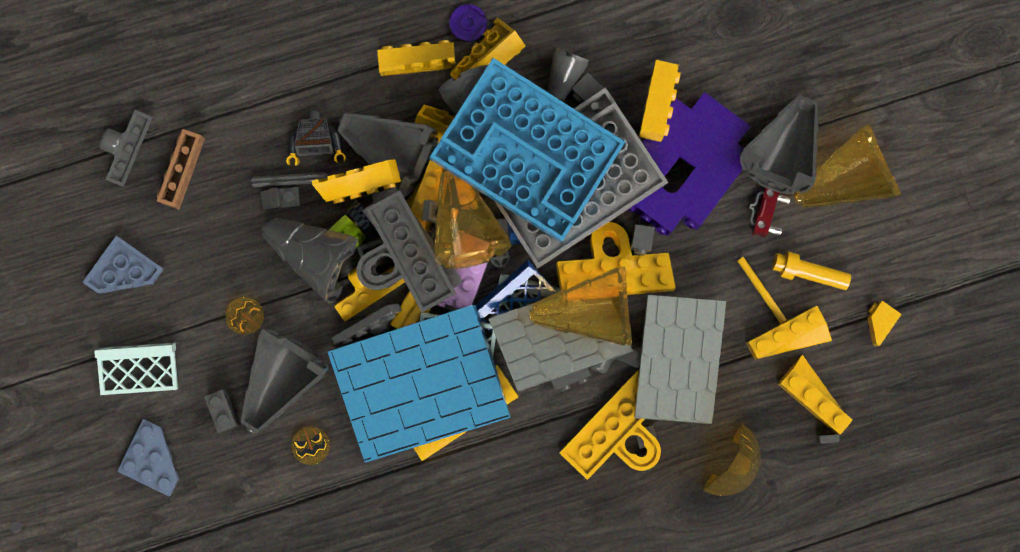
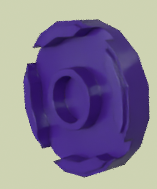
[449,4,487,42]

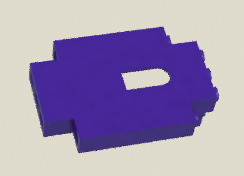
[628,92,751,236]

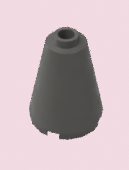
[547,47,590,100]

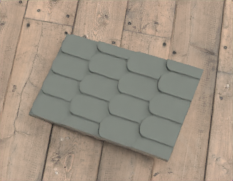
[489,294,633,391]
[634,295,726,424]

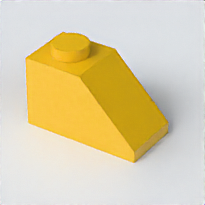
[867,301,901,346]

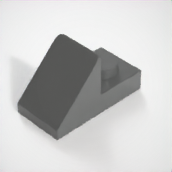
[261,187,301,211]

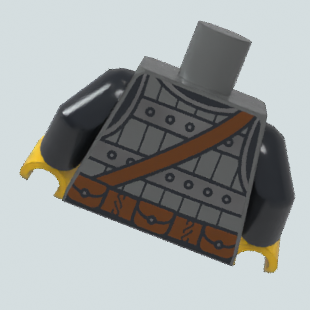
[286,111,346,166]

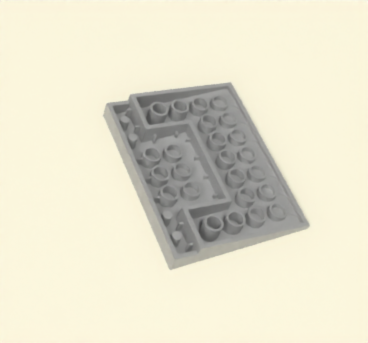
[495,87,668,268]

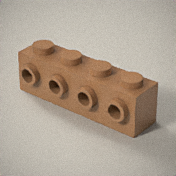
[157,129,205,210]

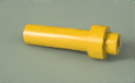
[772,251,851,290]

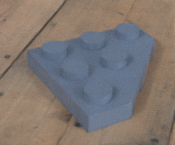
[83,236,164,294]
[117,419,179,496]

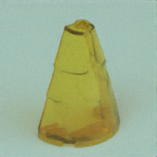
[793,124,902,207]
[434,169,511,269]
[529,267,632,346]
[703,424,761,496]

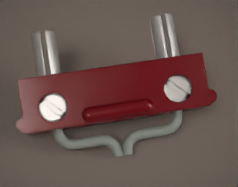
[749,187,791,237]

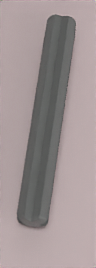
[251,172,327,187]

